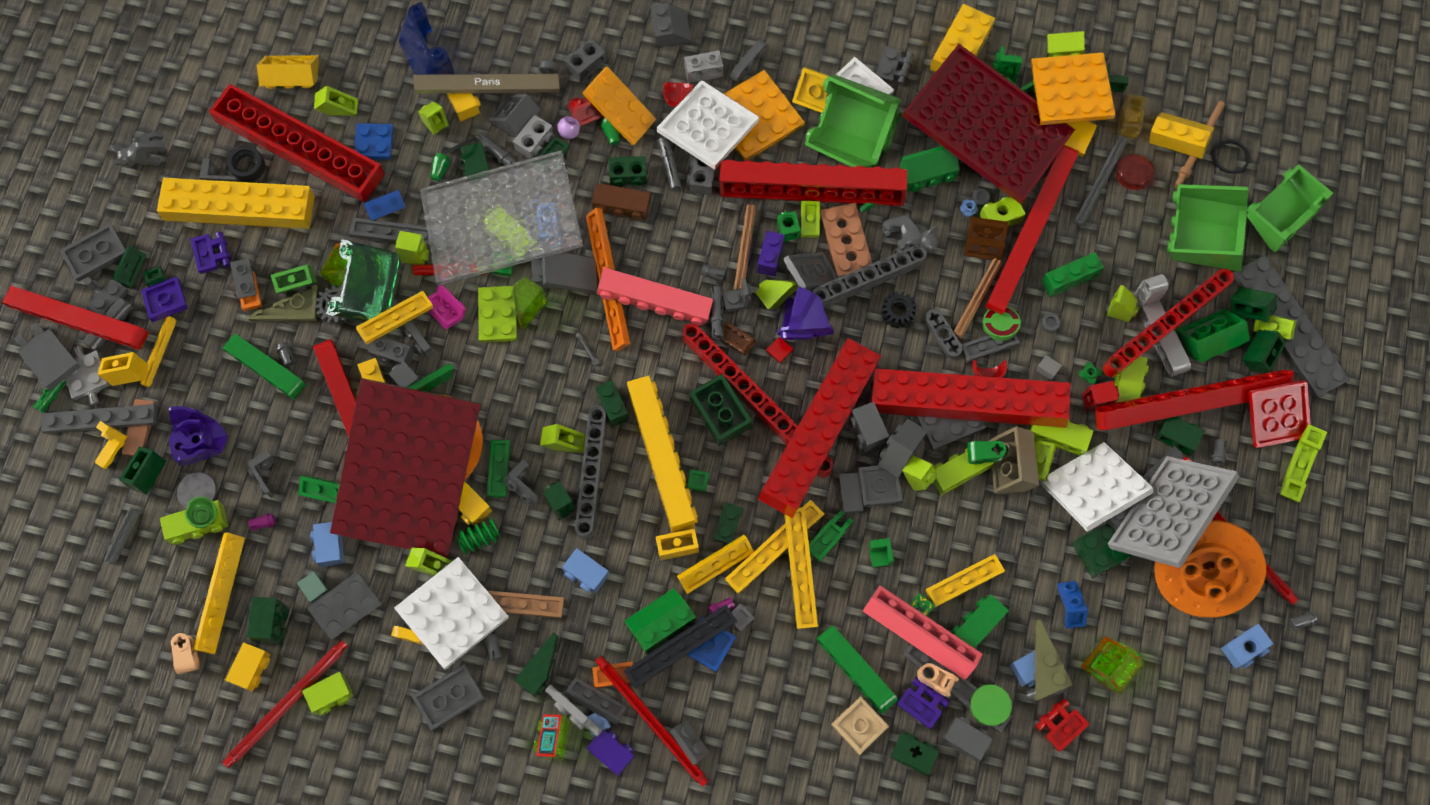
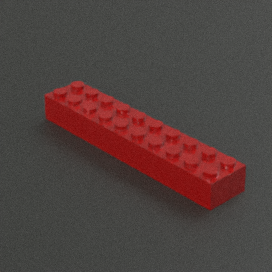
[209,84,385,203]
[719,159,907,206]
[758,338,881,518]
[872,369,1071,428]

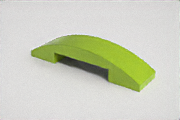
[1280,424,1327,503]

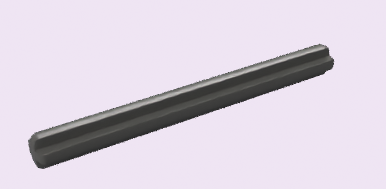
[1074,135,1128,226]

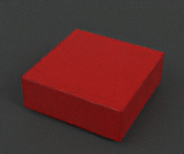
[766,337,793,363]

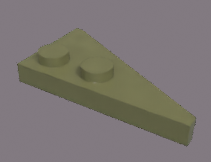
[249,285,319,322]
[1034,619,1072,701]

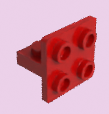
[566,97,604,126]

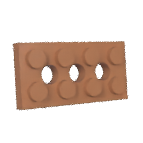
[820,203,872,278]

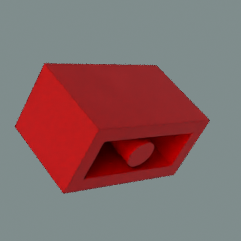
[1082,381,1119,412]

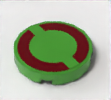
[982,307,1021,341]

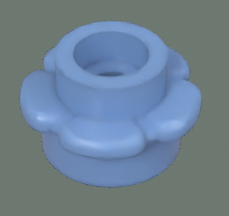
[960,199,978,217]

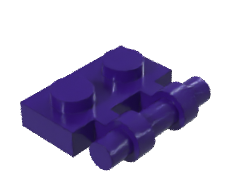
[190,231,231,274]
[897,677,950,729]

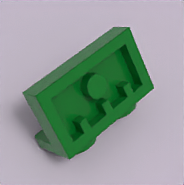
[992,46,1022,82]

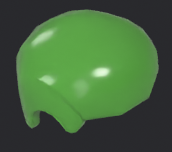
[185,497,217,528]

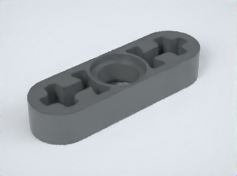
[730,39,768,83]
[925,309,963,359]

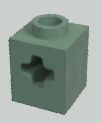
[297,571,329,603]

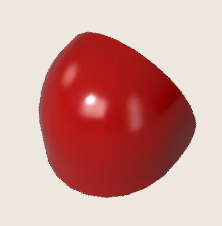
[663,82,695,107]
[972,360,1007,378]

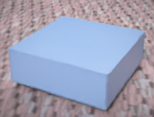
[588,712,611,738]

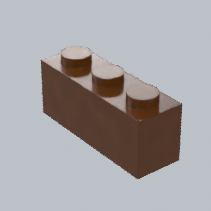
[592,183,651,220]

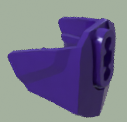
[777,287,834,340]
[169,406,228,466]

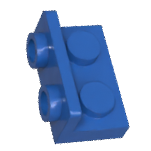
[364,190,405,220]

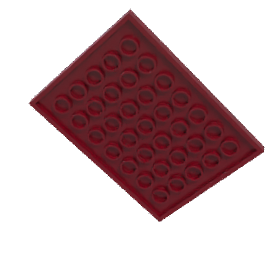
[901,44,1075,204]
[330,378,481,557]

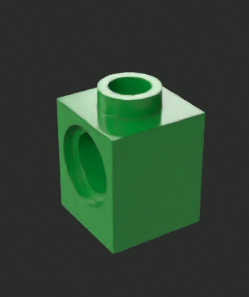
[777,211,801,242]

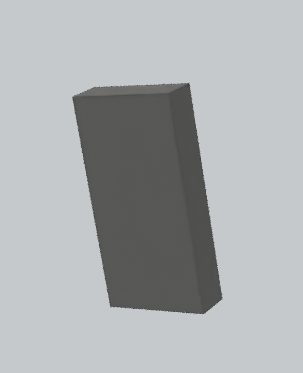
[839,473,863,514]

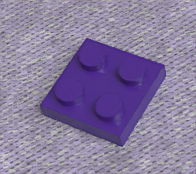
[141,277,188,322]

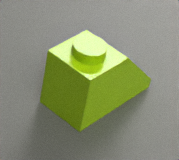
[314,86,358,116]
[418,102,448,135]
[755,279,799,310]
[1107,285,1139,322]
[540,424,586,453]
[902,455,937,491]
[405,548,452,576]

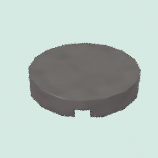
[177,472,218,509]

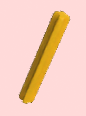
[140,316,177,387]

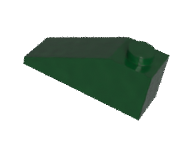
[515,632,559,698]

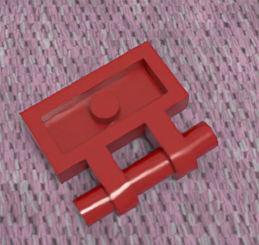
[1035,698,1090,752]

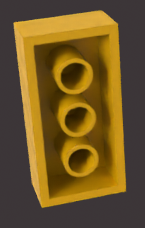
[930,4,995,72]

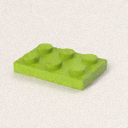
[478,286,517,343]

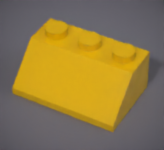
[256,55,319,89]
[1149,112,1215,159]

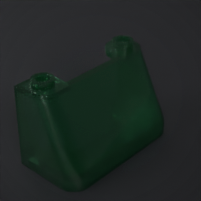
[326,239,400,323]

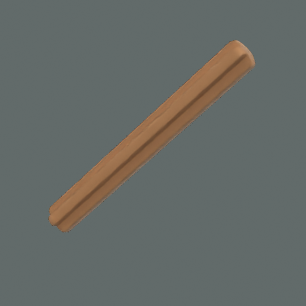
[734,204,756,290]
[954,258,1002,338]

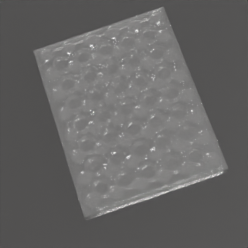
[420,150,584,286]

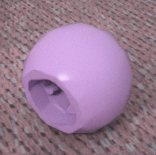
[557,116,580,139]

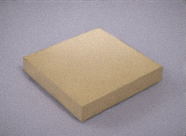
[831,696,889,755]

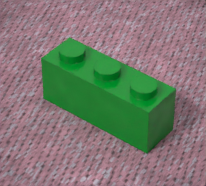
[1041,252,1104,298]
[951,594,1009,648]

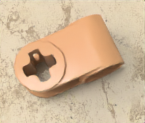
[171,633,200,674]
[917,663,959,697]

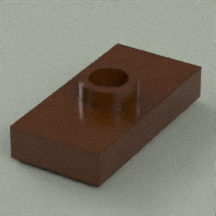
[721,321,756,356]

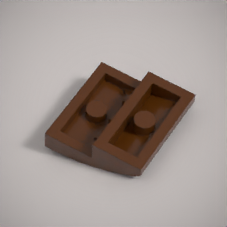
[964,217,1008,260]

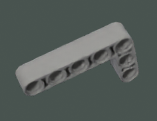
[1134,274,1191,377]

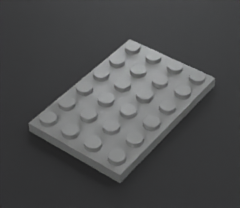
[1108,456,1239,568]

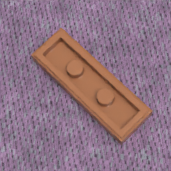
[122,399,156,457]

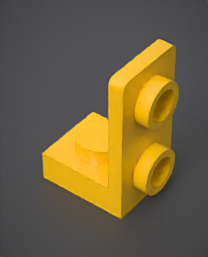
[95,421,127,469]

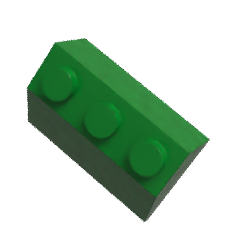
[900,146,959,192]
[1176,308,1250,363]
[624,588,696,654]

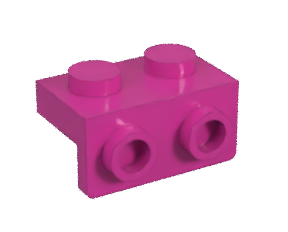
[428,284,466,329]

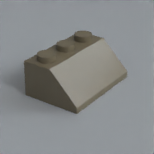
[989,426,1039,494]

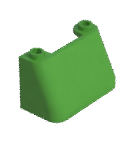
[1246,164,1333,253]

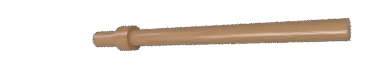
[1174,101,1225,189]

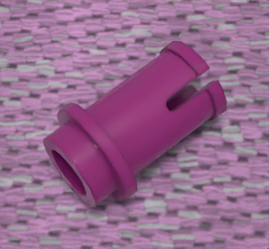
[248,512,276,531]
[708,597,735,614]

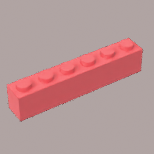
[596,267,713,326]
[863,585,983,680]

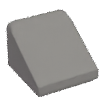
[1036,355,1062,381]

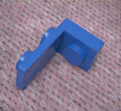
[1057,581,1088,629]

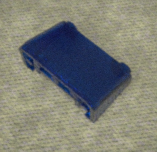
[398,1,454,75]

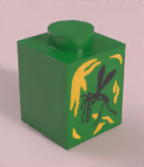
[910,593,935,616]

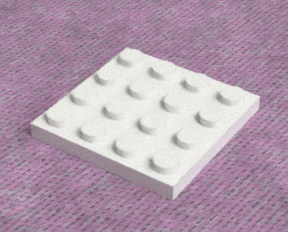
[657,80,759,170]
[1040,442,1153,532]
[394,557,509,670]

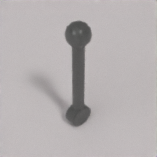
[576,332,599,366]

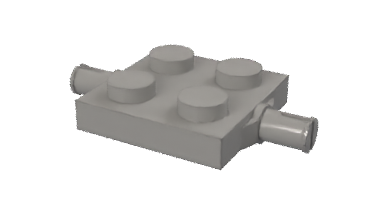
[65,346,111,406]
[545,685,602,736]

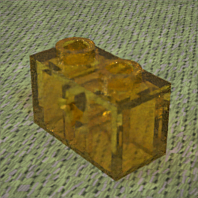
[1119,94,1146,139]

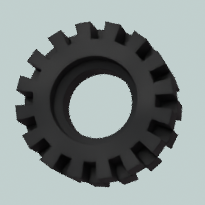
[881,291,917,328]

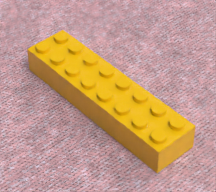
[157,178,315,229]
[627,376,698,533]

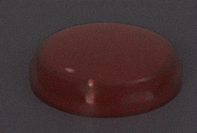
[1115,154,1154,190]

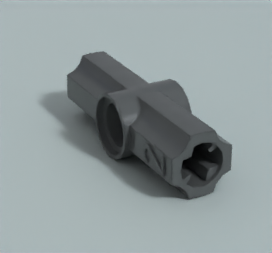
[82,298,133,351]

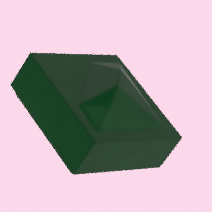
[143,266,166,287]

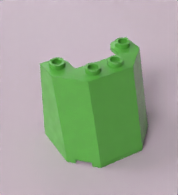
[805,75,902,168]
[1167,184,1249,271]

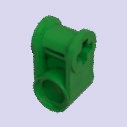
[967,441,1006,464]

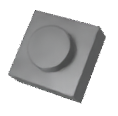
[732,603,755,633]

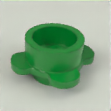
[1079,362,1102,384]

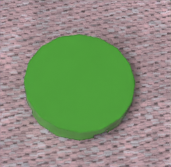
[970,685,1012,726]

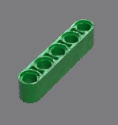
[222,333,306,400]
[816,625,898,714]

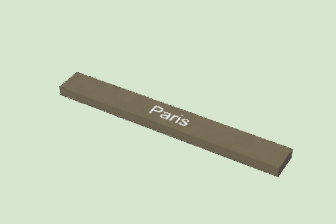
[413,74,560,94]

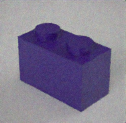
[757,231,785,277]
[586,729,635,777]

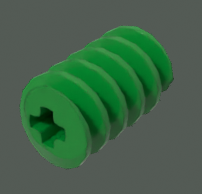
[456,518,501,555]

